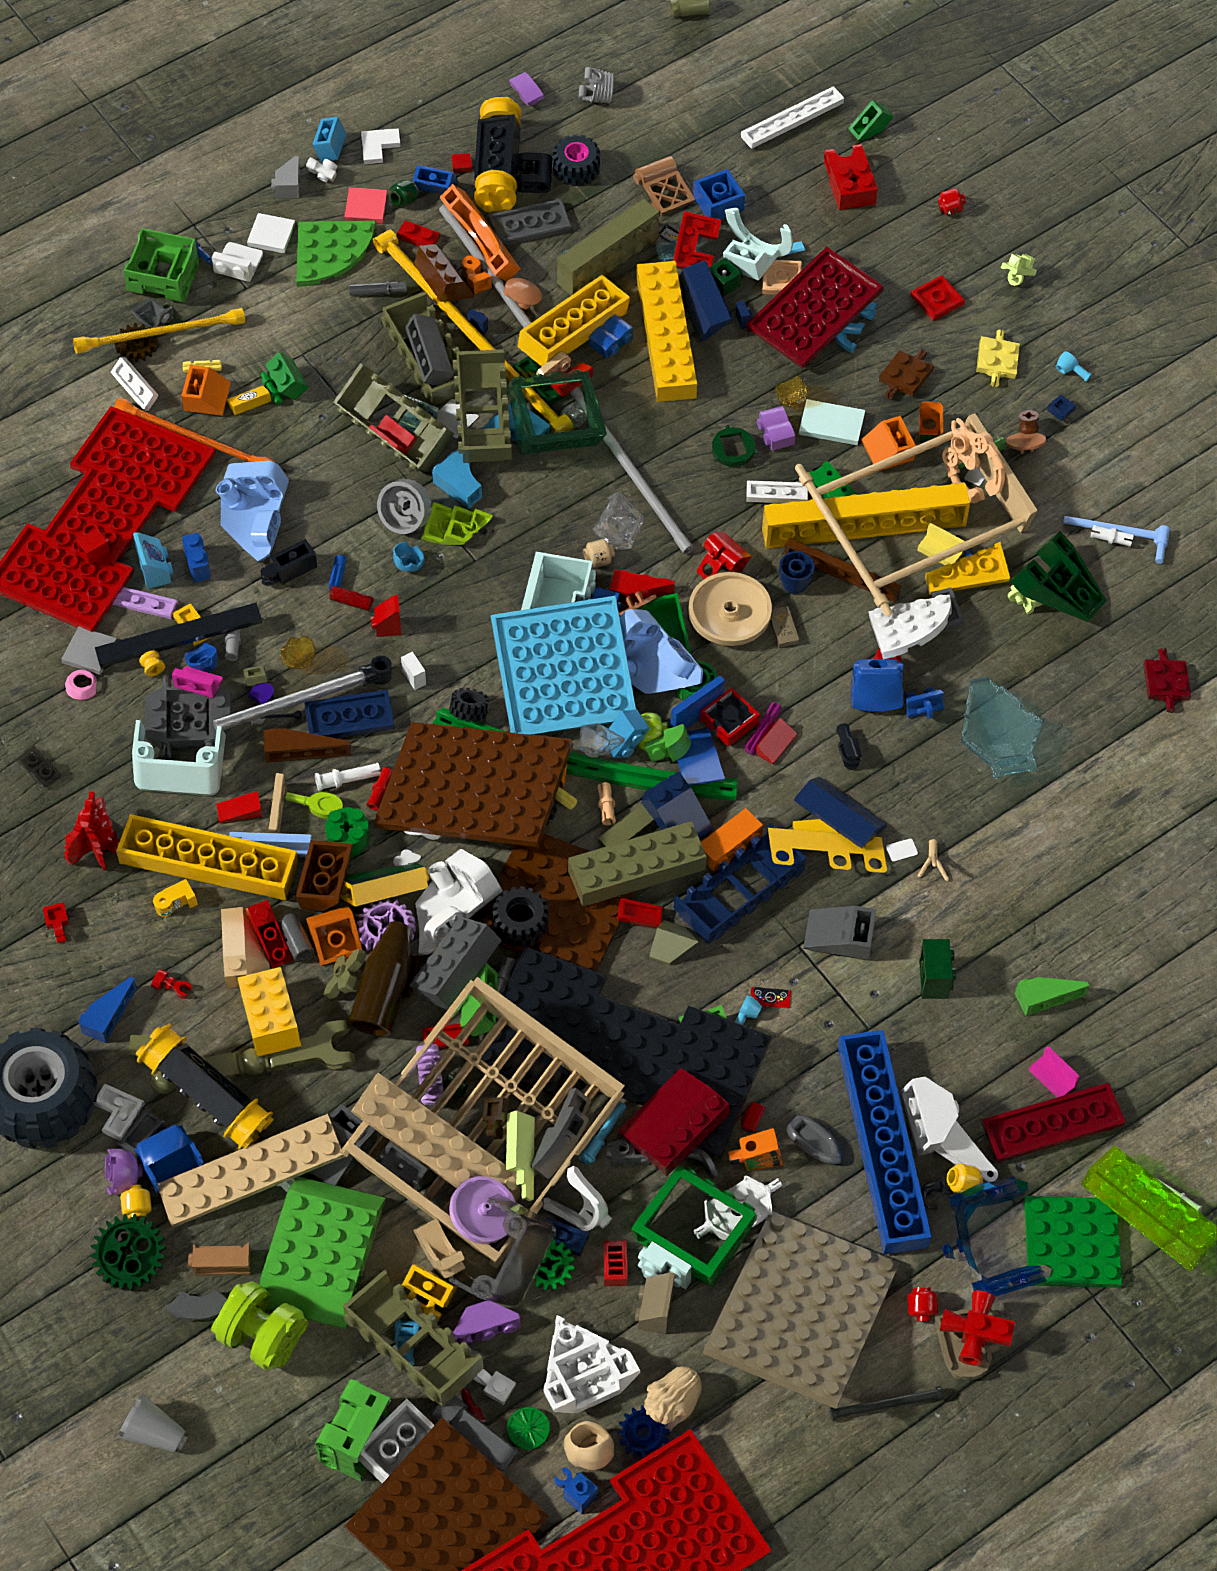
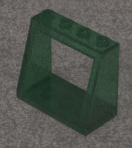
[507,369,607,455]

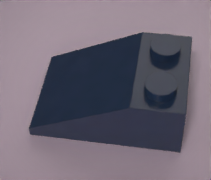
[641,771,713,839]

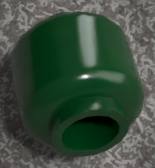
[389,179,417,207]

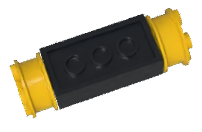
[474,97,521,213]
[136,1023,274,1150]

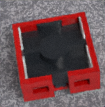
[700,687,760,747]

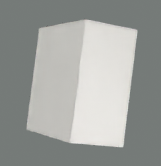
[401,652,426,690]

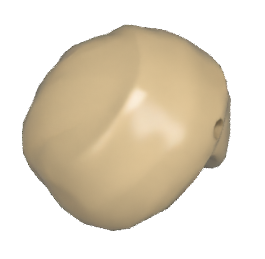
[564,1421,614,1470]

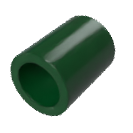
[443,1074,468,1098]

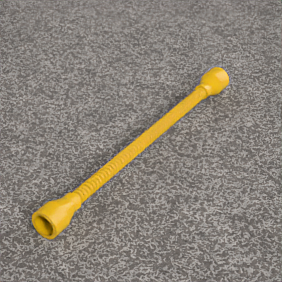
[73,308,245,354]

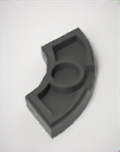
[166,1289,227,1322]

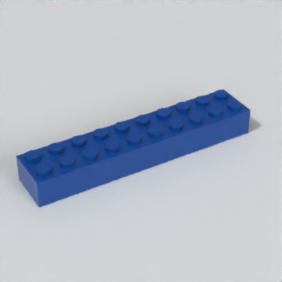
[838,1030,931,1255]

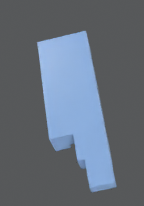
[229,832,312,858]

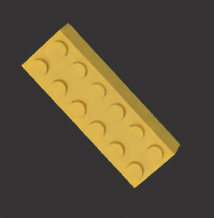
[518,275,630,366]

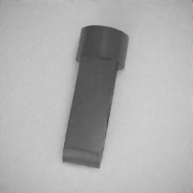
[431,1396,518,1471]

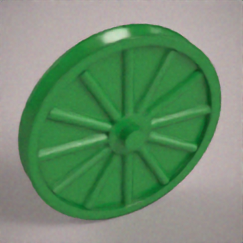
[507,1407,550,1450]

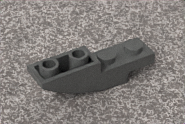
[531,1088,591,1179]

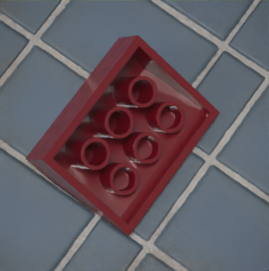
[617,1068,730,1177]

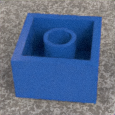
[693,169,745,220]

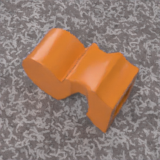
[461,256,492,294]

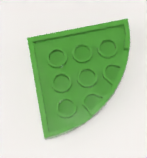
[296,221,376,287]

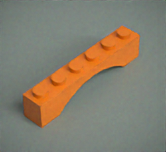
[440,184,521,282]

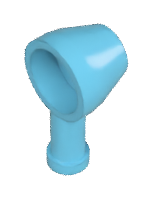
[1056,351,1092,382]
[735,995,762,1025]

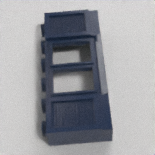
[673,823,806,945]

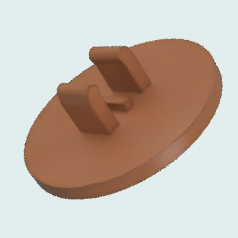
[1006,433,1046,454]
[619,592,657,616]

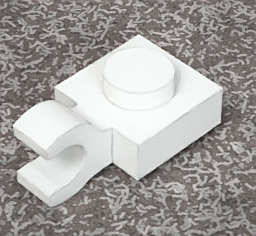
[473,1369,516,1405]

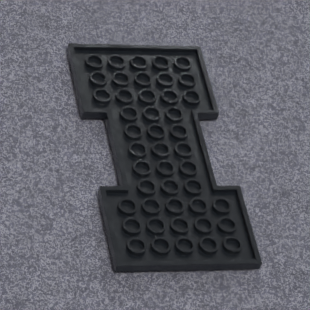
[479,946,772,1158]

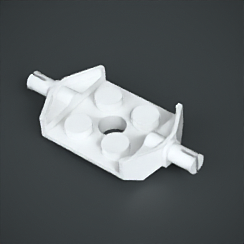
[693,1176,782,1240]

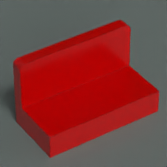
[369,415,418,454]

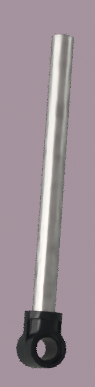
[213,656,392,731]

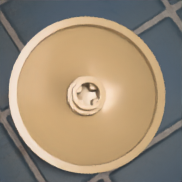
[689,572,772,646]

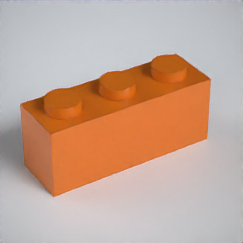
[701,808,763,872]

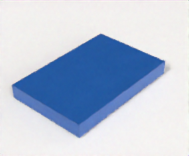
[671,676,725,729]

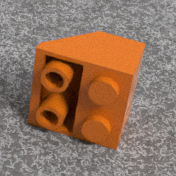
[181,365,231,416]
[862,416,916,472]

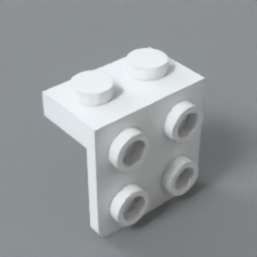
[212,242,263,282]

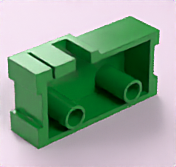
[809,461,857,499]

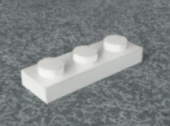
[111,357,159,411]
[746,481,808,503]

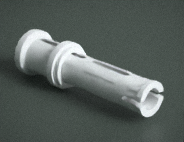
[315,763,381,792]

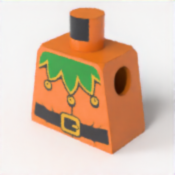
[728,1128,783,1171]

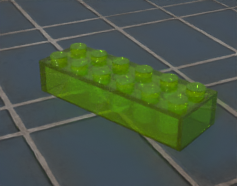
[1081,1145,1217,1272]

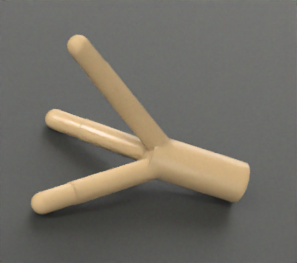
[918,839,949,881]

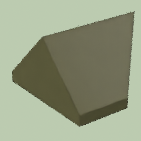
[649,920,699,965]

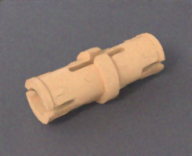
[598,782,616,826]

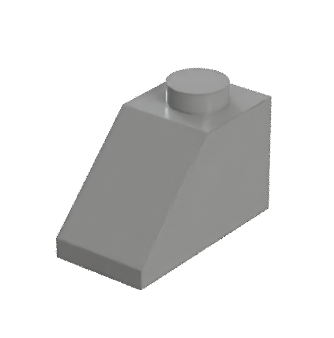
[271,156,300,198]

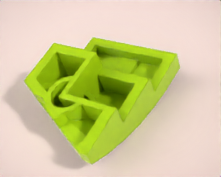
[421,502,493,545]

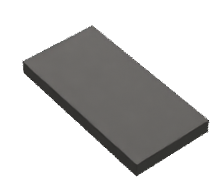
[488,199,572,246]

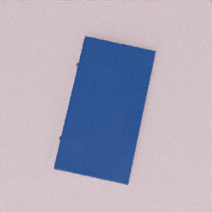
[677,728,725,786]

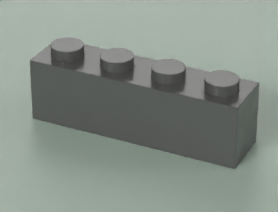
[406,313,453,386]

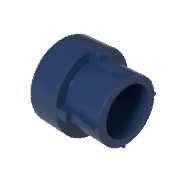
[779,551,815,595]

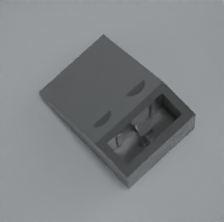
[803,906,877,960]
[309,1104,377,1186]

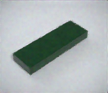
[512,356,563,406]

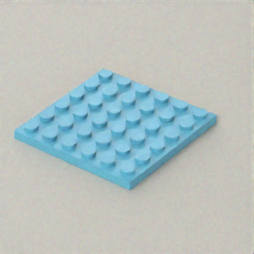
[491,596,636,735]

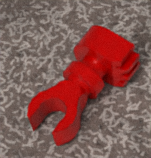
[151,968,192,999]

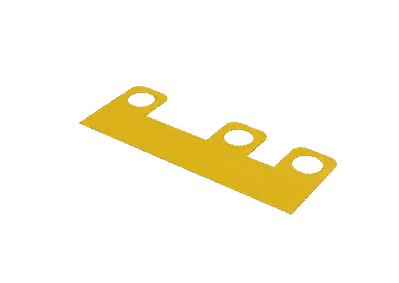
[768,828,887,873]

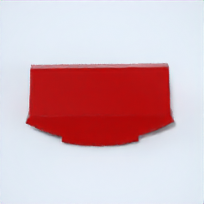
[741,1102,766,1132]

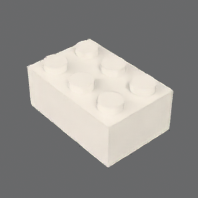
[358,1399,434,1483]

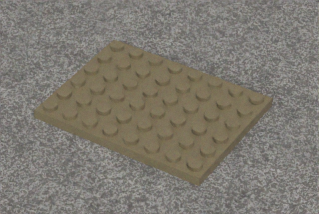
[703,1211,900,1409]

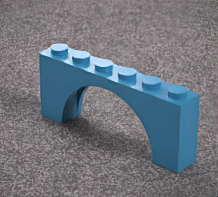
[432,399,551,509]

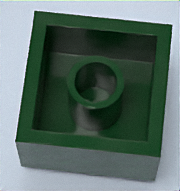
[919,939,956,999]

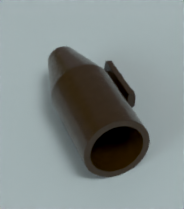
[348,921,422,1037]

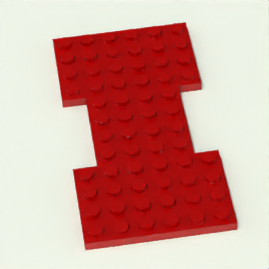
[0,406,216,632]
[461,1429,772,1571]

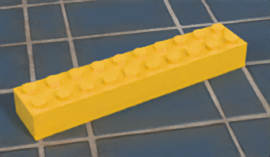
[762,483,970,549]

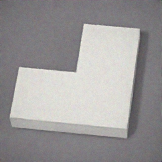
[361,128,400,164]
[93,1084,145,1141]

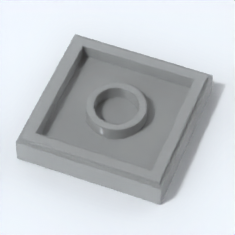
[61,626,117,675]

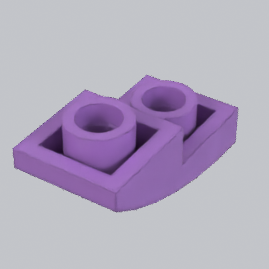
[509,72,544,106]

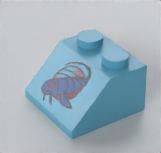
[133,532,174,589]

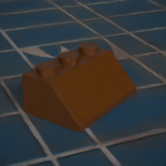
[414,244,475,302]
[296,840,353,911]

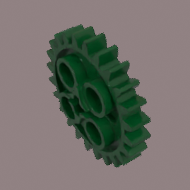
[90,1214,167,1291]

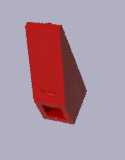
[609,570,675,605]
[245,899,293,969]

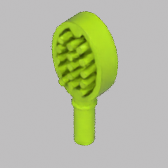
[285,792,343,819]

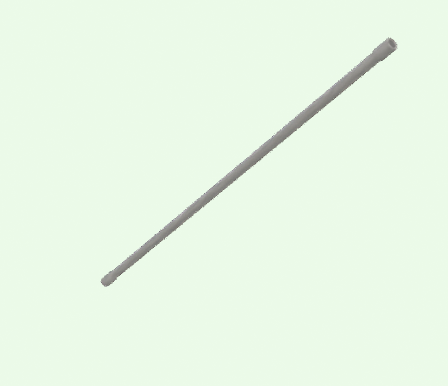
[439,204,694,554]

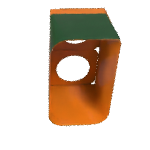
[919,402,943,447]

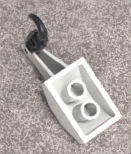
[900,1077,998,1210]

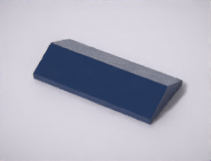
[678,260,733,342]
[794,777,887,849]

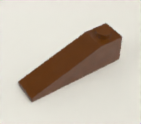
[263,728,351,763]

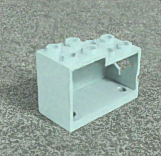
[521,552,596,610]

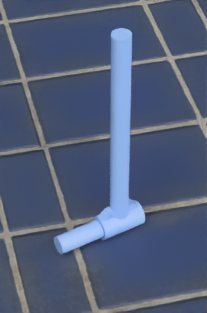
[1063,516,1170,564]

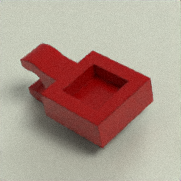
[42,902,69,943]

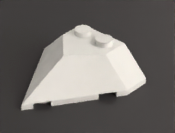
[544,1315,640,1414]

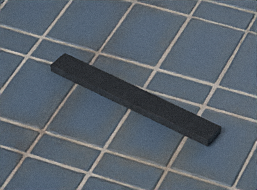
[95,602,263,668]

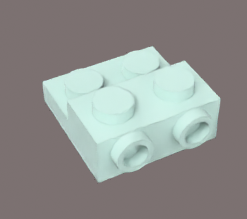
[638,1242,691,1289]

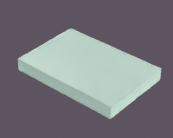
[799,399,865,445]

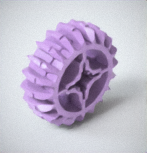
[356,898,416,951]
[416,1044,443,1105]

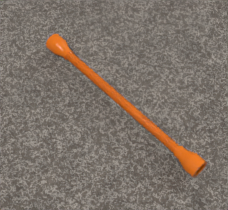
[114,397,275,462]

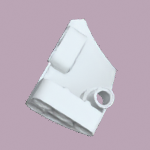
[415,849,502,956]

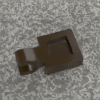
[482,1097,509,1139]

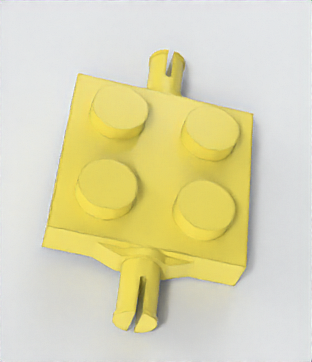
[976,330,1020,387]

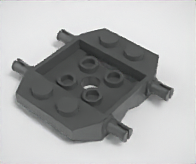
[145,676,231,759]

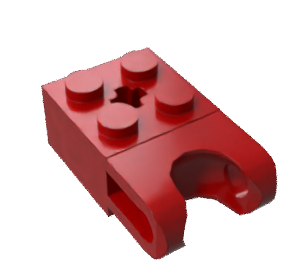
[824,144,878,211]

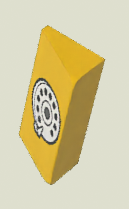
[227,386,271,415]

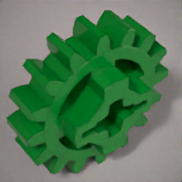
[525,1239,576,1291]

